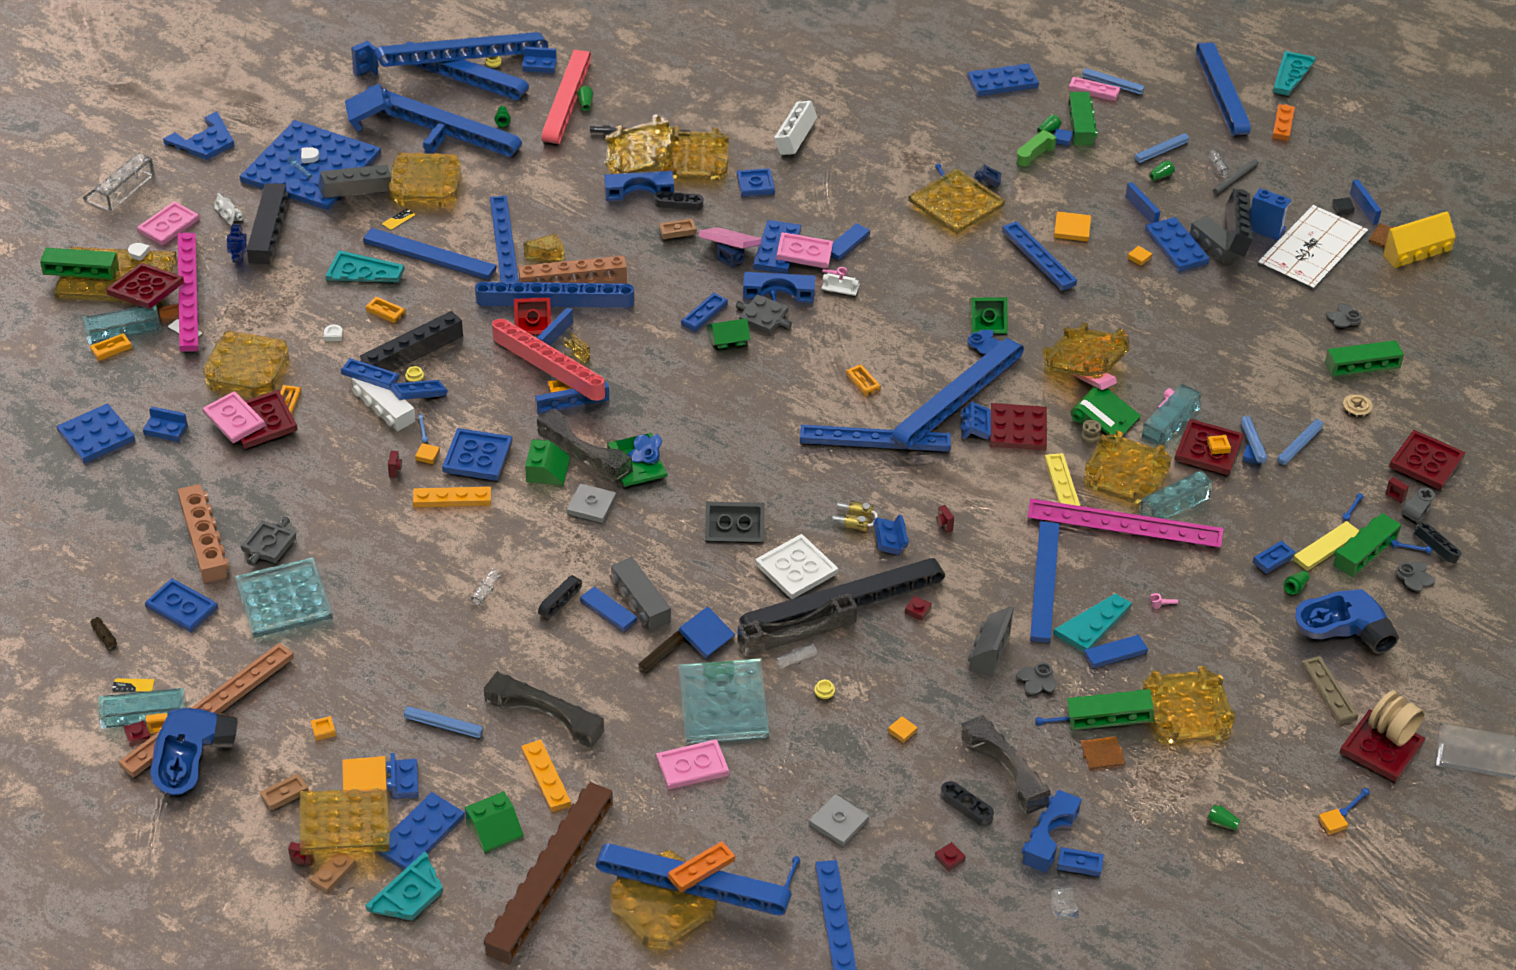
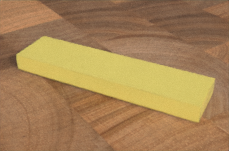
[1044,453,1080,506]
[1293,521,1359,571]

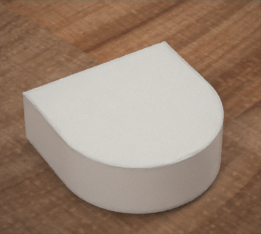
[301,148,319,163]
[128,243,150,261]
[323,325,343,341]

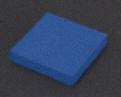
[737,168,775,197]
[678,606,735,659]

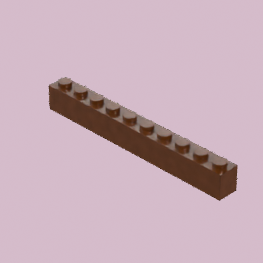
[483,782,613,965]

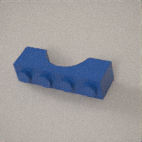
[604,171,674,201]
[743,272,815,303]
[1021,790,1082,873]

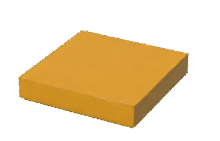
[1054,211,1091,242]
[342,756,387,798]

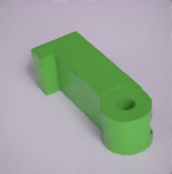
[1016,130,1056,167]

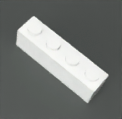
[774,101,817,155]
[352,378,416,432]

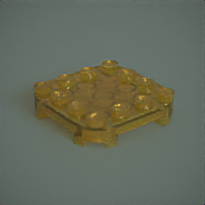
[604,115,673,174]
[660,126,729,180]
[388,152,461,208]
[1042,323,1130,379]
[203,330,290,398]
[1083,431,1172,506]
[1142,666,1235,744]
[610,850,717,950]

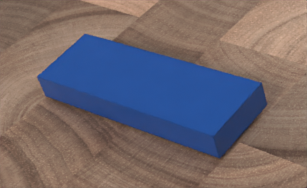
[1350,180,1382,225]
[1125,182,1160,223]
[831,223,870,261]
[681,293,728,332]
[537,307,573,346]
[341,358,399,390]
[390,380,448,400]
[580,587,637,632]
[1084,635,1148,669]

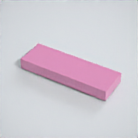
[1068,77,1120,101]
[1072,363,1117,390]

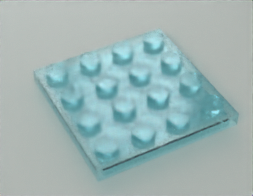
[235,557,333,638]
[678,659,769,743]

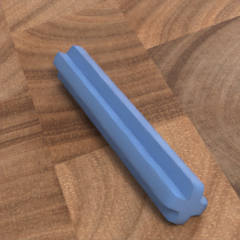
[1082,68,1144,95]
[1134,133,1189,163]
[1241,416,1268,463]
[1277,419,1324,465]
[404,706,483,738]

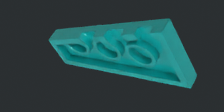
[325,250,405,283]
[1053,593,1132,652]

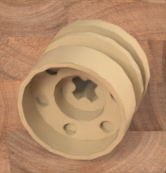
[1368,690,1425,746]

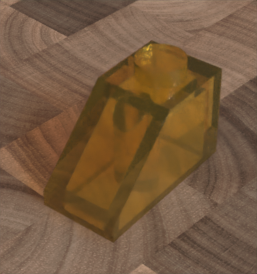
[523,233,565,263]

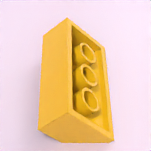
[1383,211,1456,268]

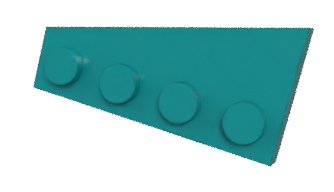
[1273,51,1316,96]

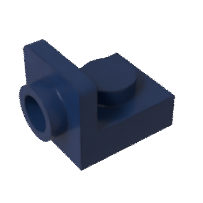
[974,164,1001,187]
[717,243,744,268]

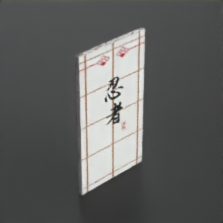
[1258,205,1368,290]

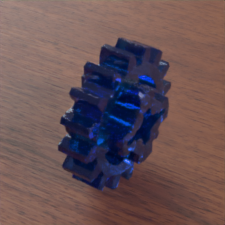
[227,224,247,263]

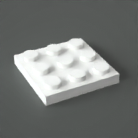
[755,534,838,599]

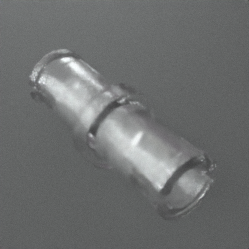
[1208,149,1230,177]
[471,569,501,606]
[775,643,817,670]

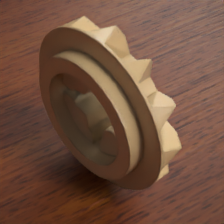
[1342,394,1373,417]

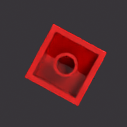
[514,298,551,335]

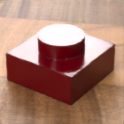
[388,451,402,478]
[1385,477,1409,503]
[936,505,955,533]
[905,596,932,621]
[124,721,150,747]
[288,842,314,866]
[935,842,966,872]

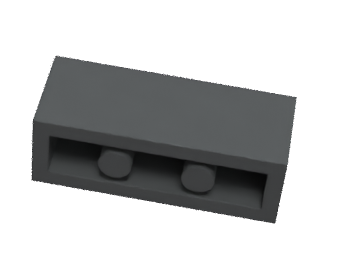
[1190,216,1240,264]

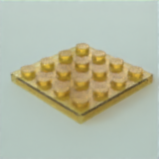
[908,168,1005,234]
[300,788,390,855]

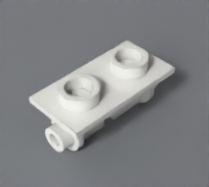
[214,193,244,226]
[821,273,860,296]

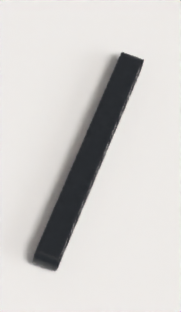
[739,558,945,639]

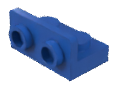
[351,41,379,77]
[522,47,557,73]
[960,401,991,440]
[143,406,188,442]
[873,515,909,555]
[387,753,419,799]

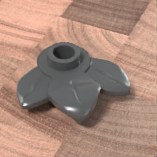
[1326,302,1362,327]
[1396,561,1435,592]
[1016,662,1056,695]

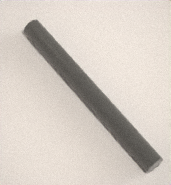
[1213,159,1259,195]

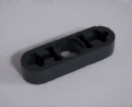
[654,191,704,210]
[1413,521,1462,563]
[538,575,582,619]
[940,781,994,826]

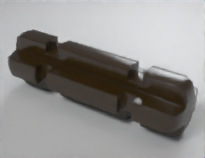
[90,617,117,649]

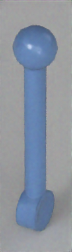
[418,414,429,443]

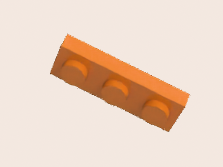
[1272,104,1295,141]
[668,841,735,892]

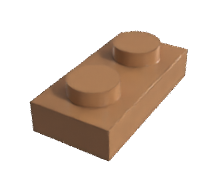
[659,218,697,239]
[260,773,309,811]
[310,850,356,895]

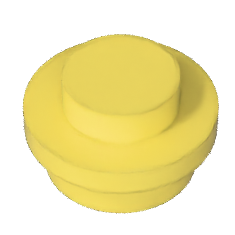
[485,56,501,68]
[405,366,424,382]
[814,680,835,699]

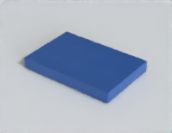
[145,578,218,632]

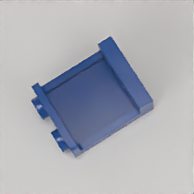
[345,83,392,132]
[1251,188,1291,241]

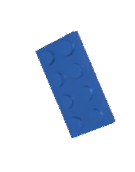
[967,64,1039,96]
[1145,217,1210,272]
[753,220,801,274]
[375,792,465,870]

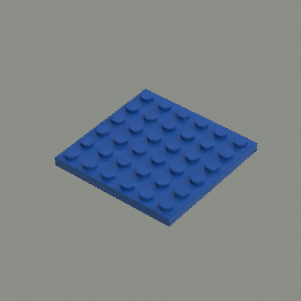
[240,120,381,210]

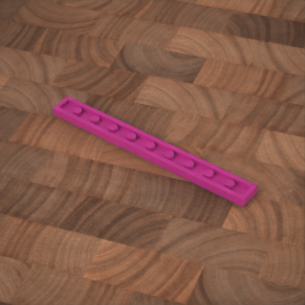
[178,232,198,351]
[1027,498,1224,548]

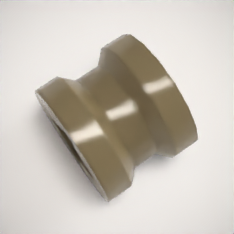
[1081,420,1101,443]

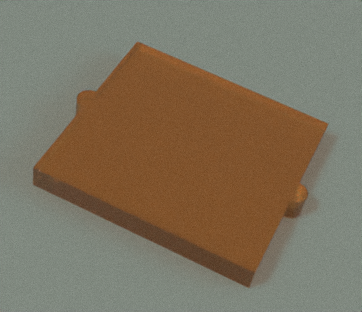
[1368,223,1394,248]
[1080,736,1125,770]

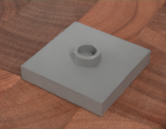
[567,483,616,523]
[809,794,869,847]

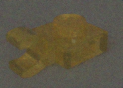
[564,333,590,363]

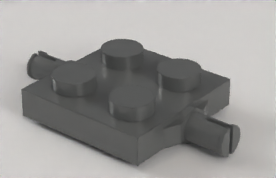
[736,294,792,334]
[241,516,296,566]

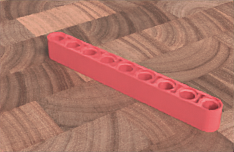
[542,50,591,144]
[492,319,605,401]

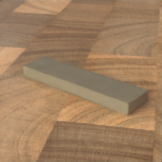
[1301,656,1358,725]

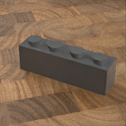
[318,164,392,198]
[610,557,671,630]

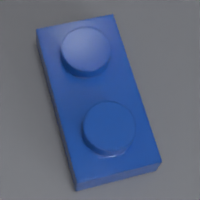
[423,123,445,157]
[1253,541,1295,574]
[1057,847,1104,877]

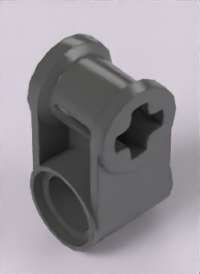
[1401,488,1435,523]

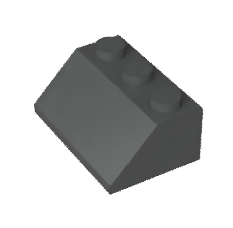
[705,501,765,542]
[968,607,1014,677]

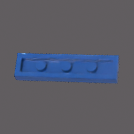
[535,382,609,414]

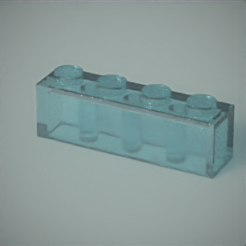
[83,305,161,344]
[1142,384,1202,447]
[1139,470,1213,519]
[98,688,186,729]

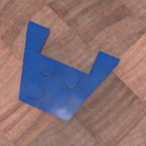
[163,111,234,160]

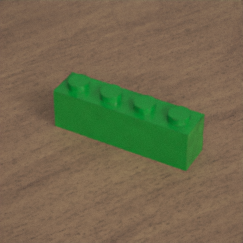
[1068,92,1098,146]
[40,247,119,280]
[1325,340,1404,377]
[1333,513,1401,578]
[1067,689,1154,730]

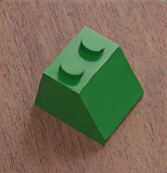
[969,297,1008,334]
[706,318,751,349]
[525,439,570,486]
[465,791,524,854]

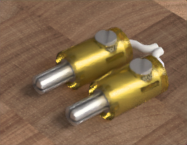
[832,500,877,532]

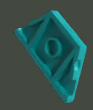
[365,852,443,921]

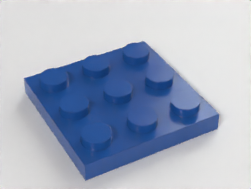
[57,403,135,463]
[442,428,513,481]

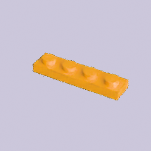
[413,487,491,508]
[521,740,571,813]

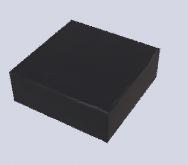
[1332,198,1355,215]

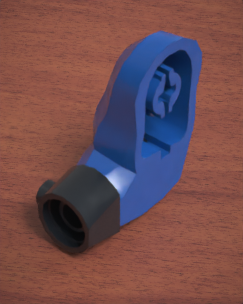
[1295,589,1399,654]
[150,708,238,795]

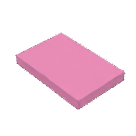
[137,201,200,246]
[698,227,762,249]
[776,232,833,268]
[202,391,265,443]
[656,739,729,790]

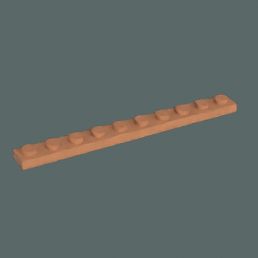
[118,643,294,778]

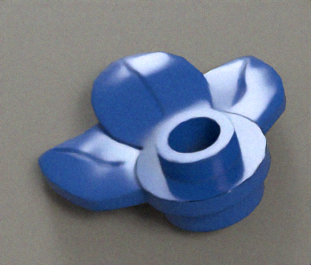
[967,330,1001,355]
[628,434,662,464]

